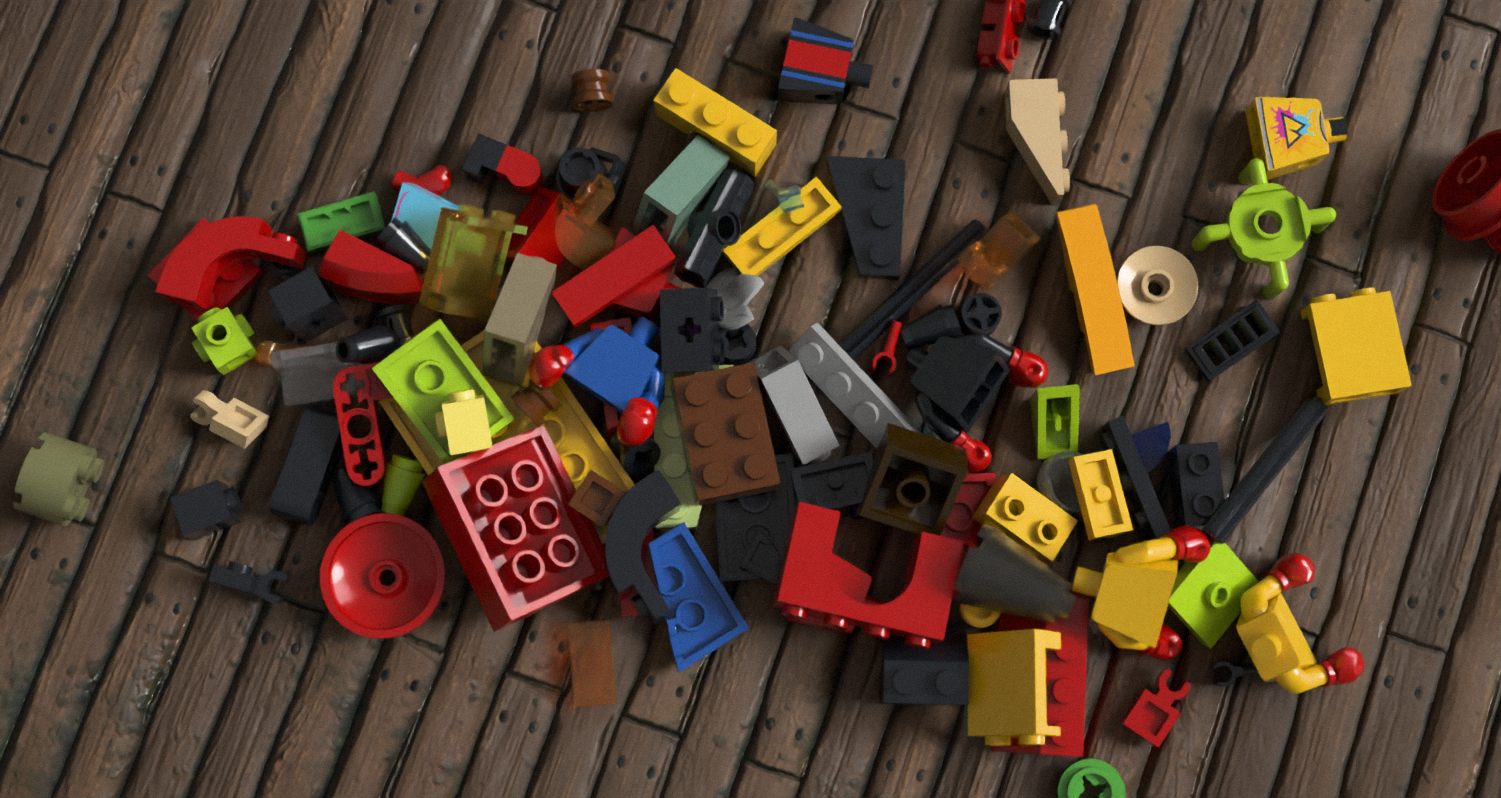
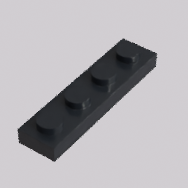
[1099,416,1184,573]

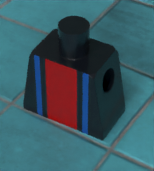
[778,17,874,104]

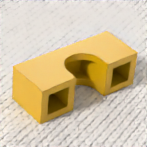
[654,68,777,176]

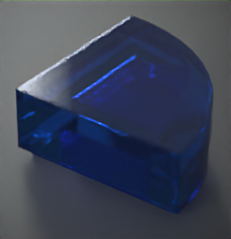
[1131,422,1171,473]

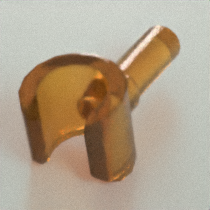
[255,341,315,367]

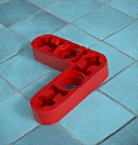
[333,362,394,486]

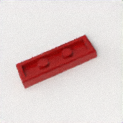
[551,225,677,328]

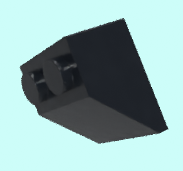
[881,622,969,706]

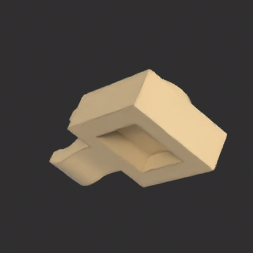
[190,390,269,449]

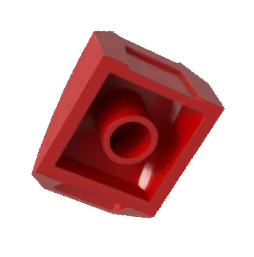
[319,229,429,304]

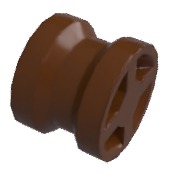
[571,69,613,112]
[510,379,562,428]

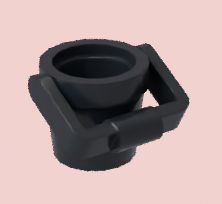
[556,147,626,217]

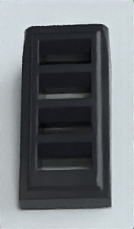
[1184,300,1280,382]

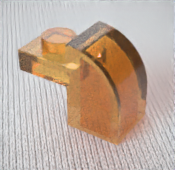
[553,173,615,271]
[958,211,1041,291]

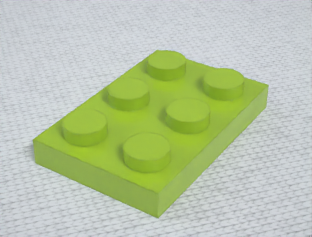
[372,318,515,464]

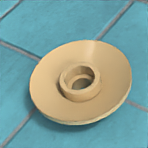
[1117,246,1198,326]

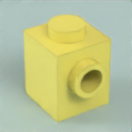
[435,389,493,455]

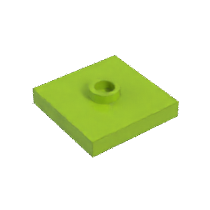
[1168,542,1259,649]

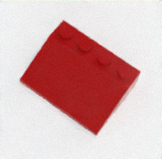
[422,425,608,632]

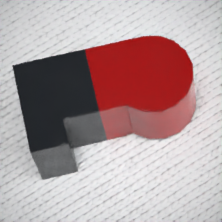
[462,133,544,196]

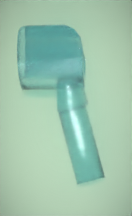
[765,180,805,213]

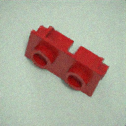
[976,0,1026,74]

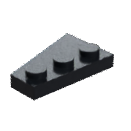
[825,156,905,280]

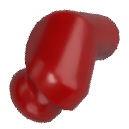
[392,165,453,196]

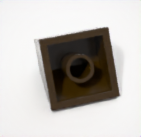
[859,423,968,536]

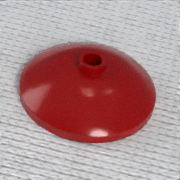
[320,513,446,639]

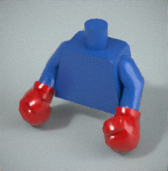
[528,316,665,446]

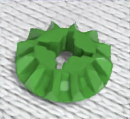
[1057,759,1126,798]

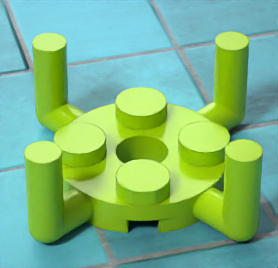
[1192,158,1336,300]

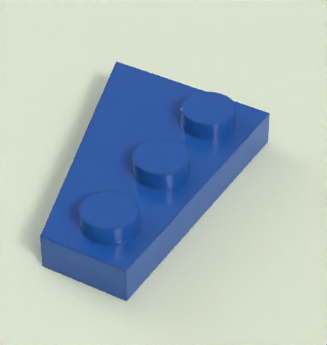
[648,522,749,673]

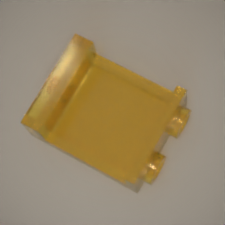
[419,203,528,319]

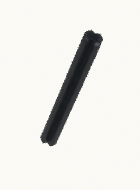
[838,219,989,360]
[1202,396,1328,545]

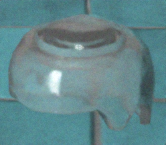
[1037,450,1082,514]

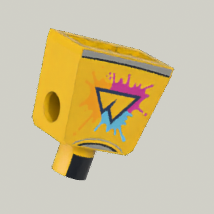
[1245,97,1347,180]

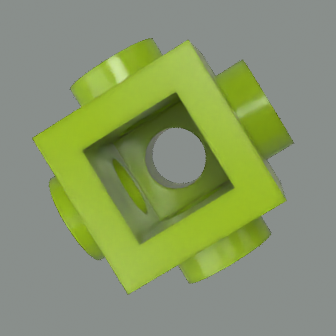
[191,307,259,376]

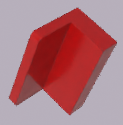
[494,186,590,271]

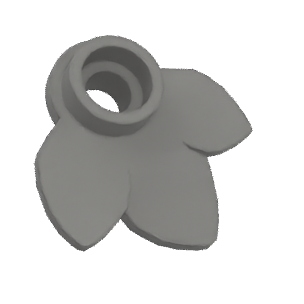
[696,268,764,330]

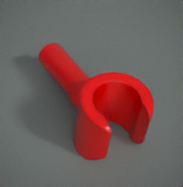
[871,320,902,378]

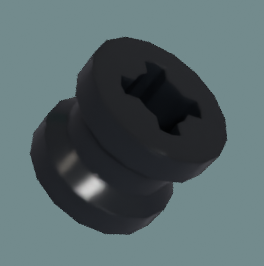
[959,293,1002,336]
[718,324,756,366]
[610,431,661,475]

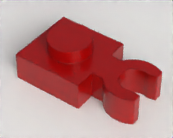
[1120,669,1191,748]

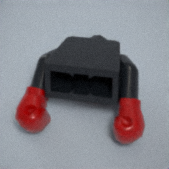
[905,333,1049,473]

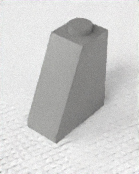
[745,345,840,465]

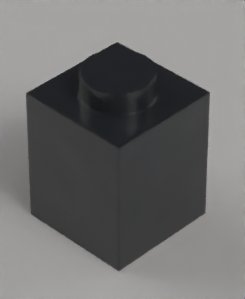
[170,480,242,540]

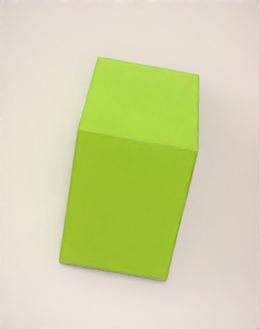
[1029,384,1080,460]

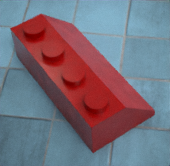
[992,584,1089,757]

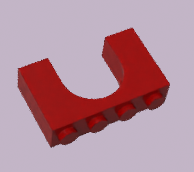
[772,502,963,649]

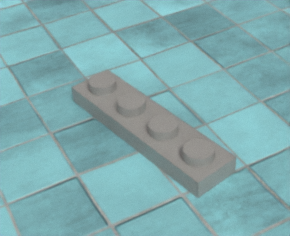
[788,323,922,449]

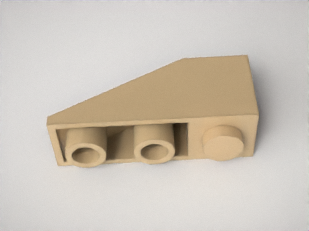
[1004,78,1070,206]

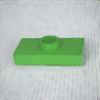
[298,191,386,254]

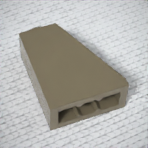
[482,253,557,387]

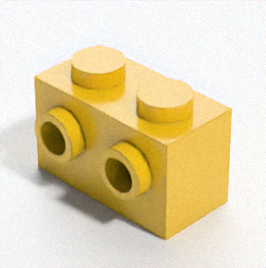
[972,473,1078,565]

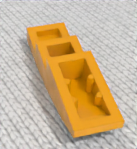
[1056,203,1135,375]

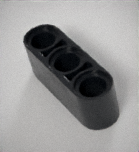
[270,403,351,527]

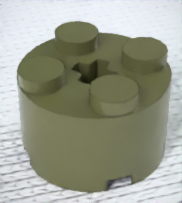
[13,432,104,526]

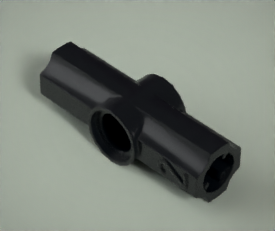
[674,169,755,288]

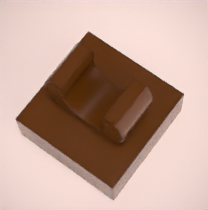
[568,470,626,528]

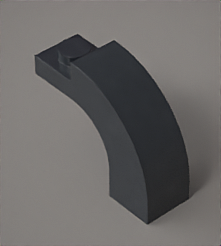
[605,469,681,625]

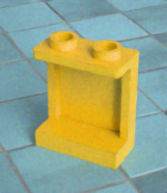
[1300,287,1412,405]
[967,629,1061,746]

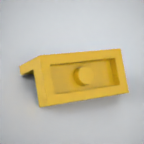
[1068,449,1133,540]

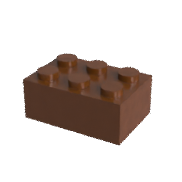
[670,362,781,507]

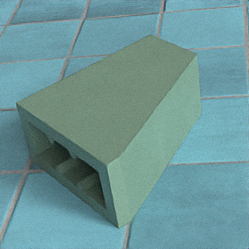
[631,135,730,249]

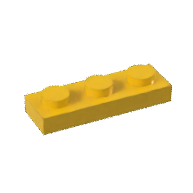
[723,177,842,277]

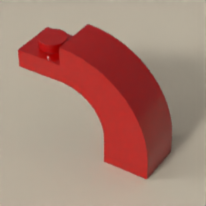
[156,216,307,311]

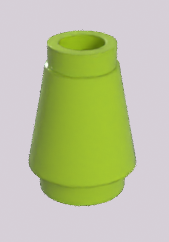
[380,454,426,516]

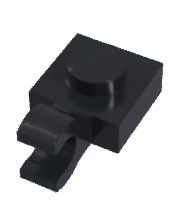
[209,561,291,604]

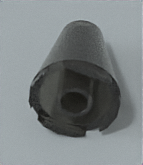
[952,524,1077,624]

